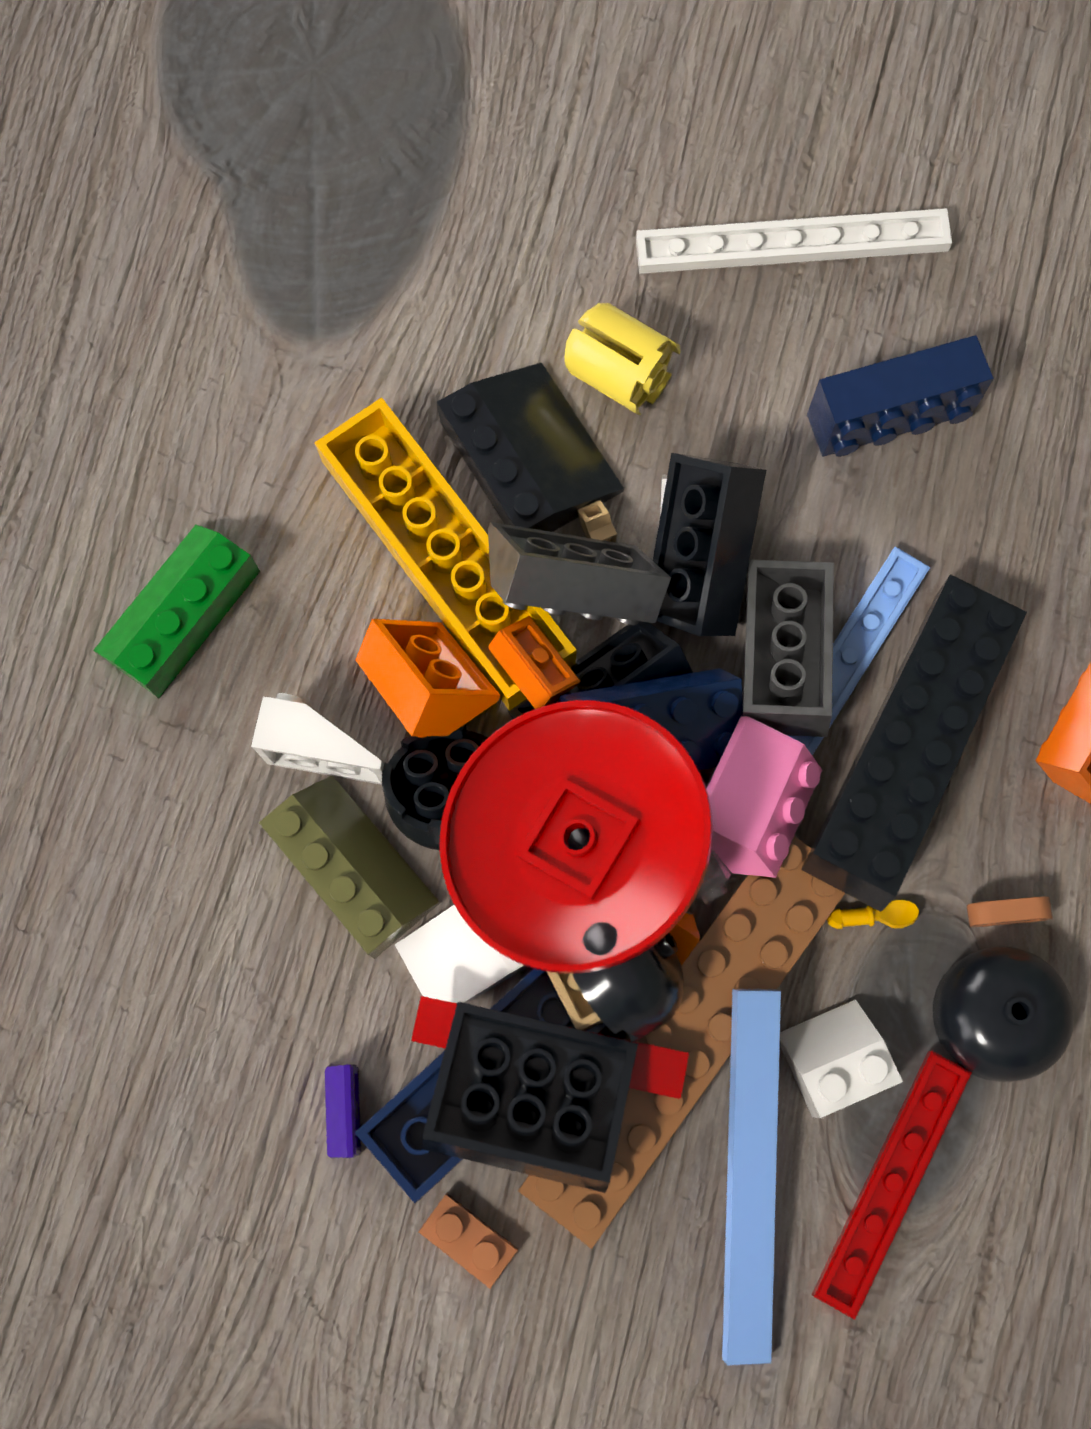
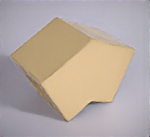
[577,500,617,542]

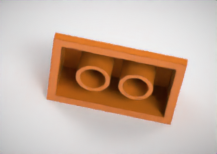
[355,619,500,738]
[1035,662,1091,804]

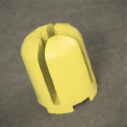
[564,303,680,415]

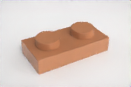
[418,1193,518,1289]

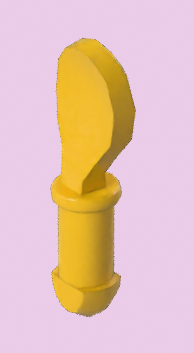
[827,900,919,929]

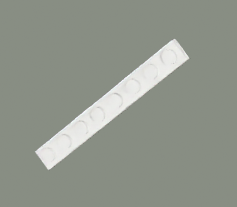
[636,208,952,274]

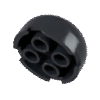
[382,724,488,851]
[572,922,684,1042]
[933,947,1074,1082]

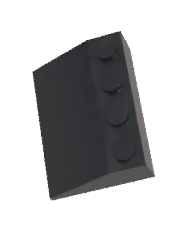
[436,362,624,532]
[422,1002,638,1193]

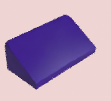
[325,1064,361,1158]

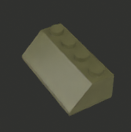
[258,775,440,959]

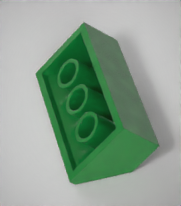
[93,525,260,698]

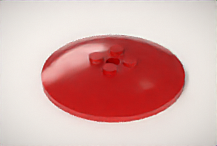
[440,700,713,974]

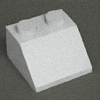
[780,1000,903,1118]

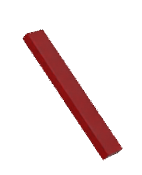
[411,996,689,1099]
[811,1051,972,1320]

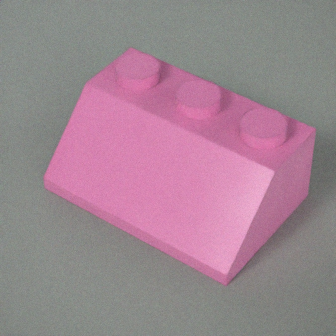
[706,716,822,878]

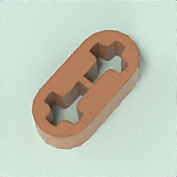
[966,896,1053,927]

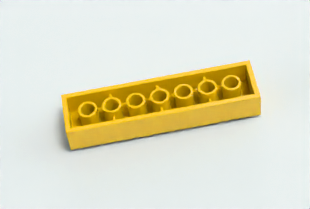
[314,397,577,711]

